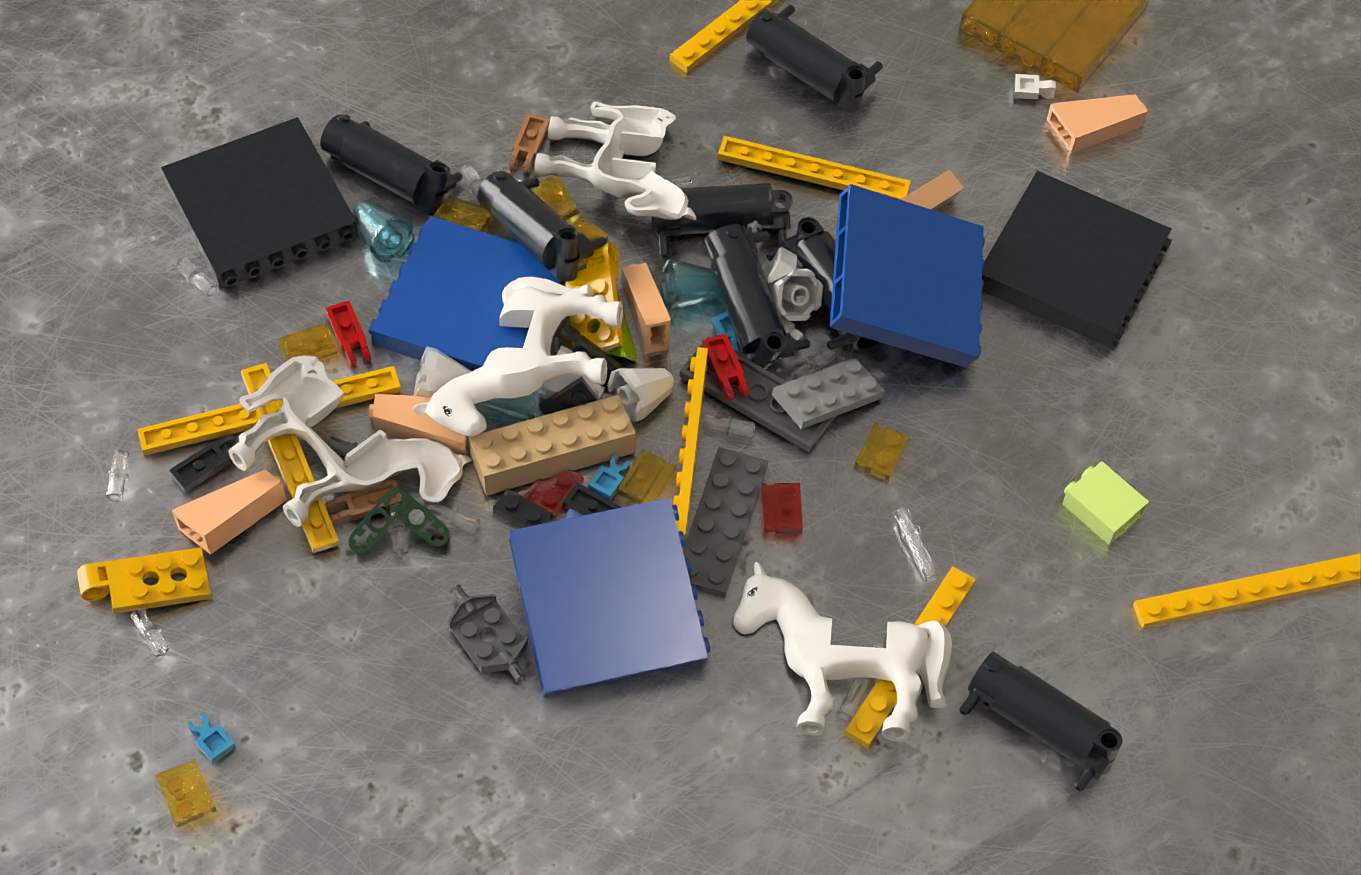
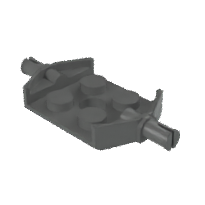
[448,584,528,682]

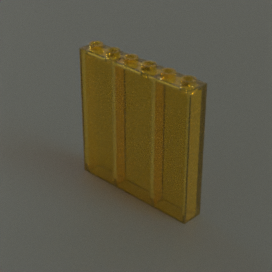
[959,0,1149,93]

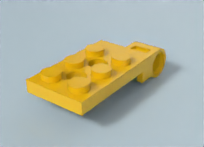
[566,241,623,351]
[77,547,211,614]

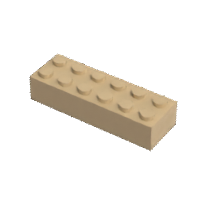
[468,395,636,496]

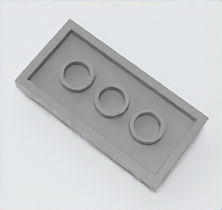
[772,358,885,429]

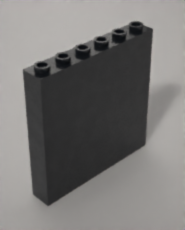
[161,117,359,290]
[982,171,1172,348]

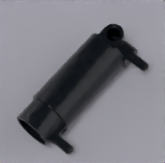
[746,5,883,112]
[320,114,463,216]
[477,171,607,282]
[651,183,793,257]
[766,217,880,351]
[704,224,810,370]
[959,651,1123,792]

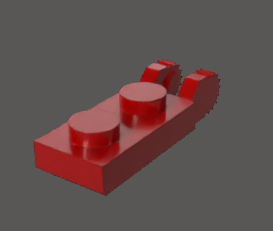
[325,300,372,367]
[701,334,749,402]

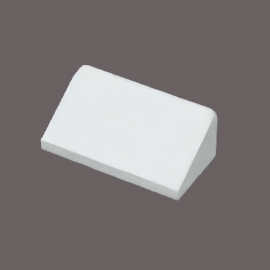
[767,247,797,283]

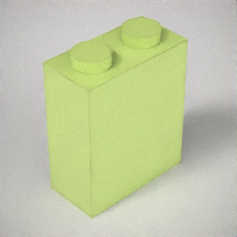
[1062,461,1149,545]

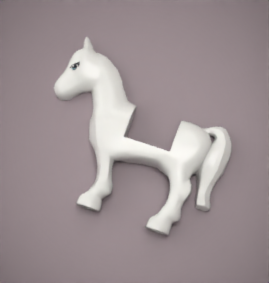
[534,102,696,220]
[412,277,623,436]
[229,355,472,527]
[732,562,952,741]

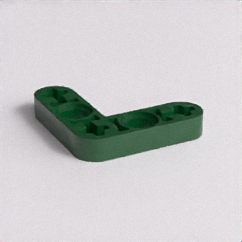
[348,487,450,554]

